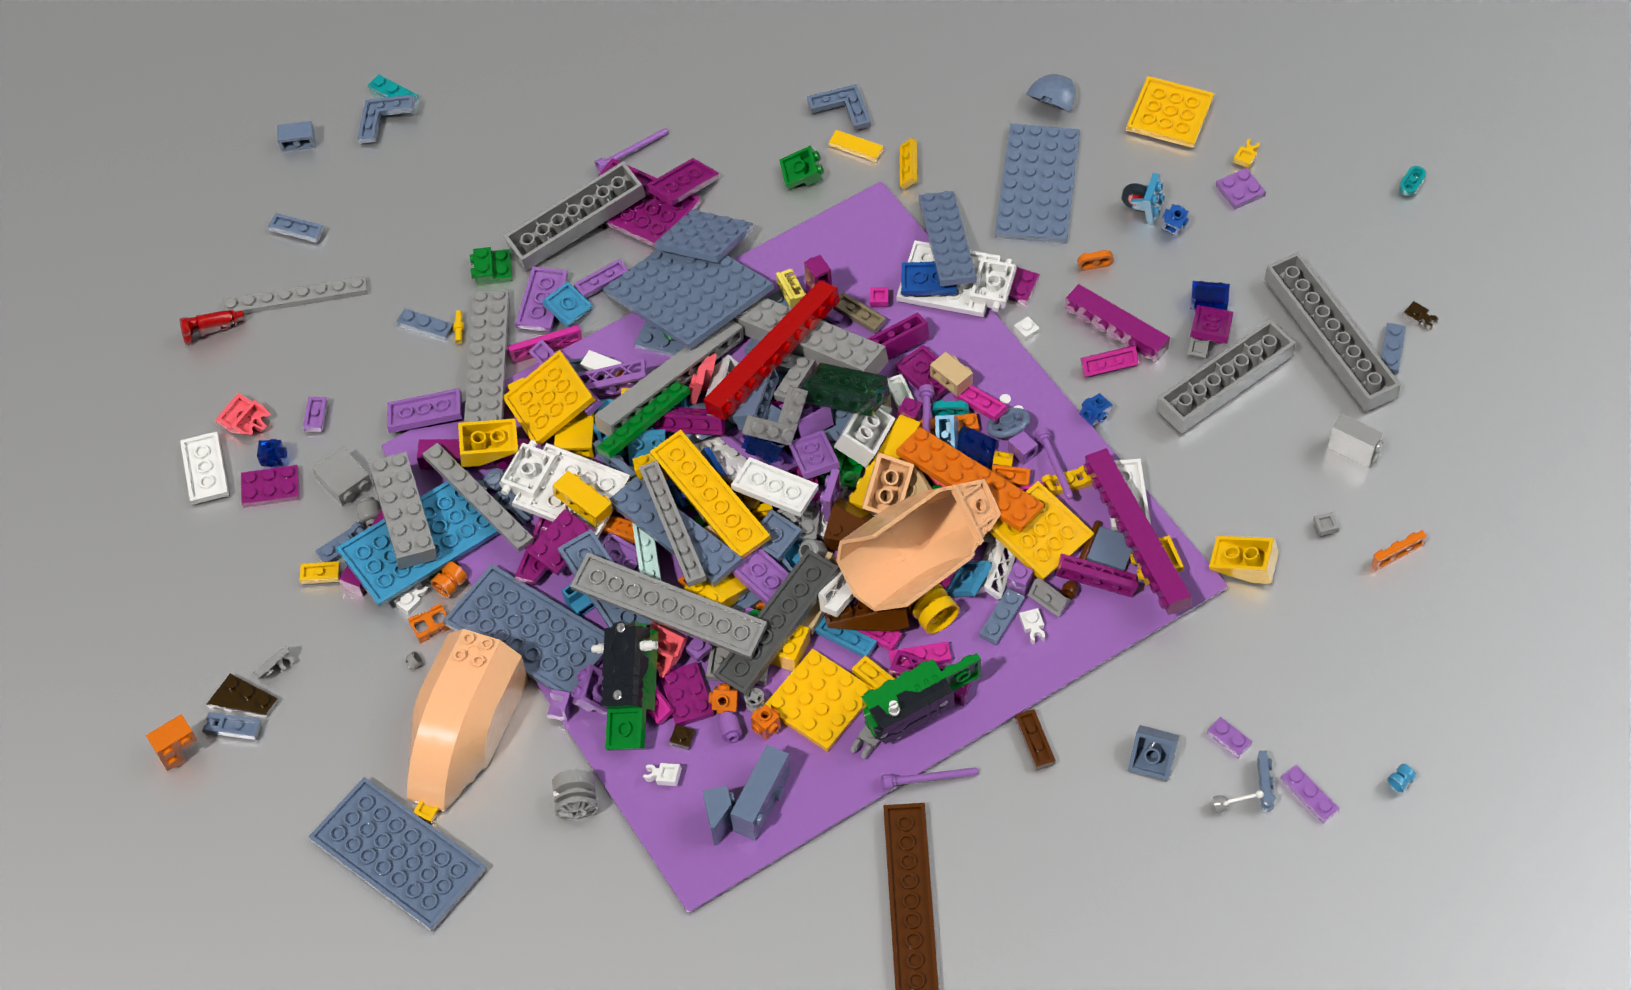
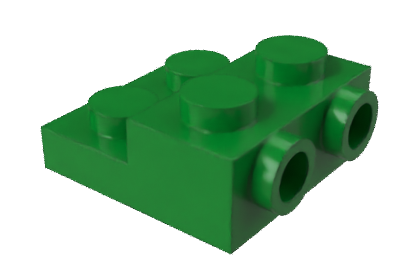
[779,145,825,190]
[470,247,513,286]
[817,446,864,491]

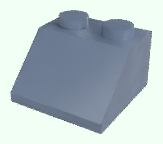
[1128,725,1180,781]
[703,785,735,846]

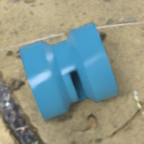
[1387,764,1417,793]

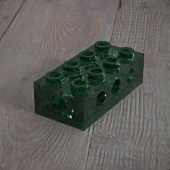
[802,362,890,417]

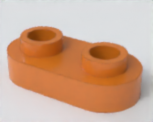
[1077,250,1114,271]

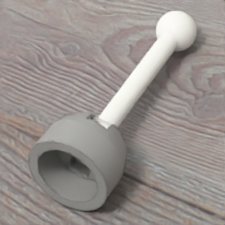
[1213,790,1264,813]

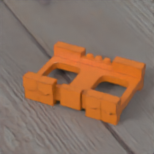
[408,603,451,644]

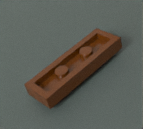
[1015,709,1056,770]

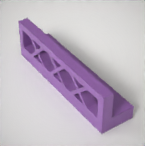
[577,358,647,398]

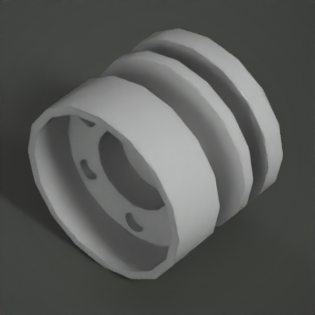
[552,769,598,820]

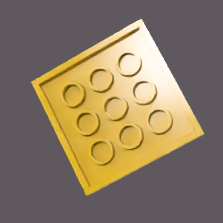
[1126,76,1215,148]
[503,350,596,445]
[990,481,1095,580]
[763,649,875,752]

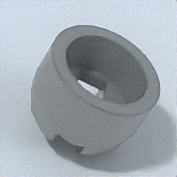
[405,651,423,669]

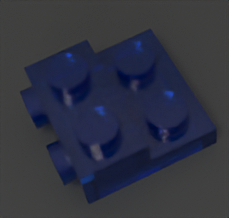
[741,435,786,463]

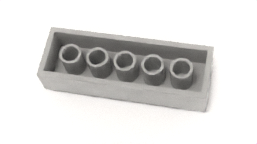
[368,452,437,570]

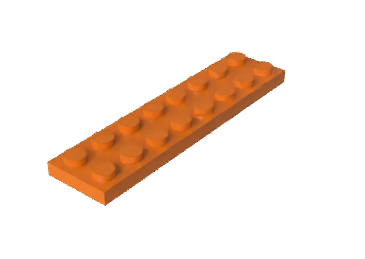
[896,427,1044,533]

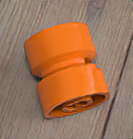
[431,561,468,598]

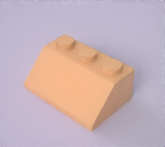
[861,453,914,515]

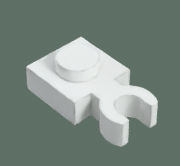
[393,582,429,616]
[1019,608,1045,644]
[643,763,682,786]

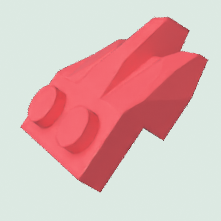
[689,354,717,404]
[215,393,271,435]
[649,622,688,678]

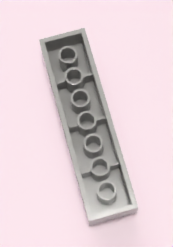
[503,161,646,271]
[1156,319,1296,434]

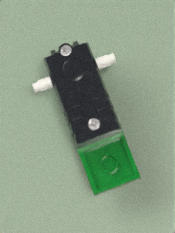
[591,621,658,751]
[861,653,982,744]

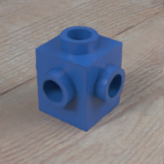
[1161,204,1189,236]
[1079,393,1113,426]

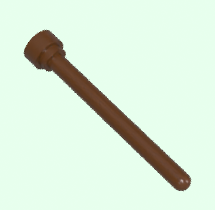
[1060,520,1102,599]

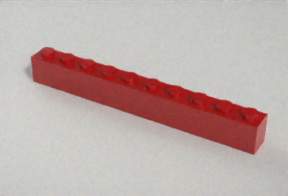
[703,280,840,421]

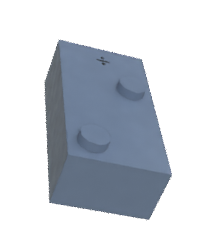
[730,745,791,841]

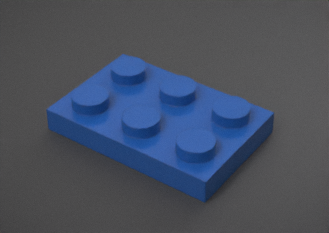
[901,262,957,296]

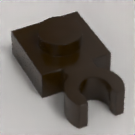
[1402,301,1439,331]

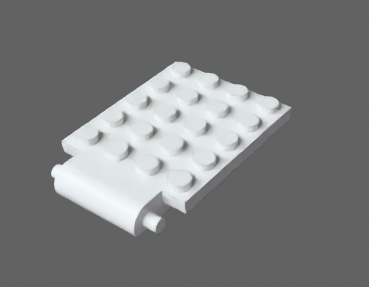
[896,240,1017,317]
[499,440,630,538]

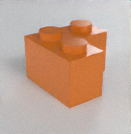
[145,714,198,771]

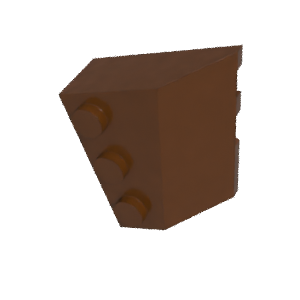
[824,497,875,551]

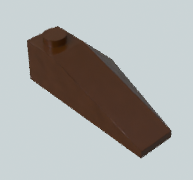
[825,600,909,632]

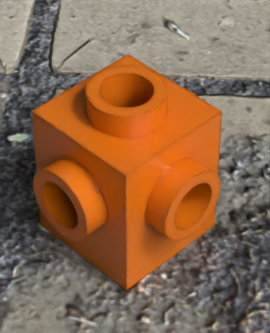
[709,684,739,714]
[751,704,781,741]

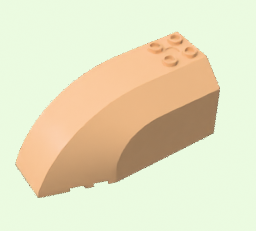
[836,479,1001,611]
[407,629,529,812]

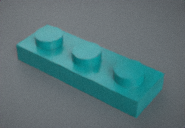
[368,74,419,103]

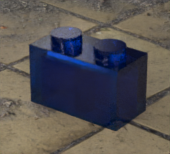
[1190,281,1230,310]

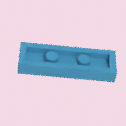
[815,616,877,658]

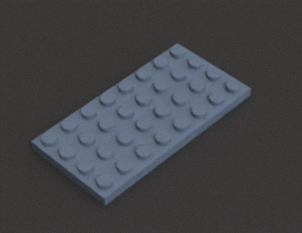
[995,123,1080,244]
[443,564,604,697]
[308,777,487,932]

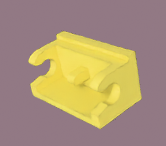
[776,269,806,308]

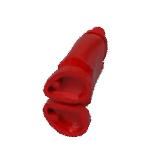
[179,310,244,345]

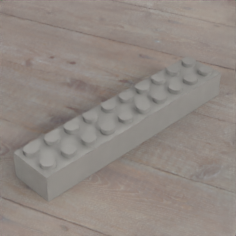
[1265,252,1401,412]
[732,297,888,386]

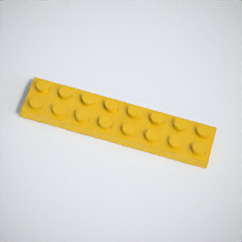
[650,430,771,559]

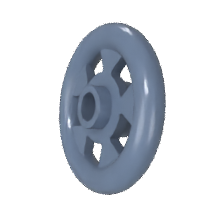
[986,408,1030,438]

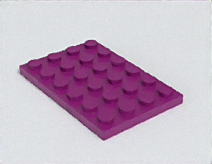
[597,158,701,247]

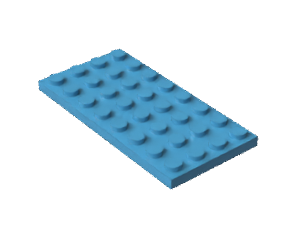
[336,470,500,607]

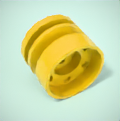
[907,583,960,634]

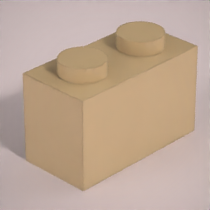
[930,352,973,397]

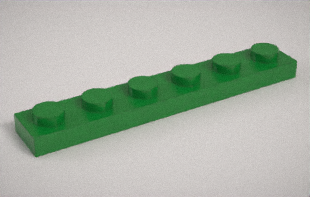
[596,382,691,459]

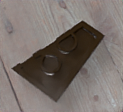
[206,673,279,717]

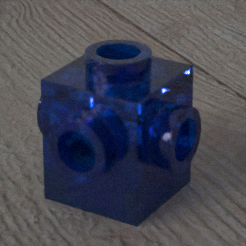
[257,439,287,467]

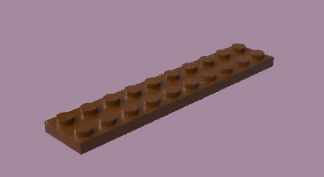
[883,803,939,990]

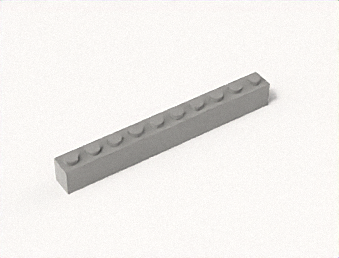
[595,320,743,437]

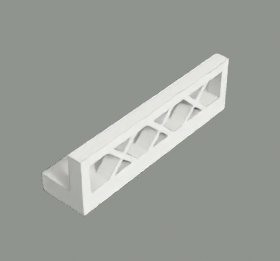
[977,537,1015,600]
[818,570,854,617]

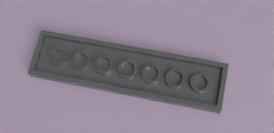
[713,549,840,696]

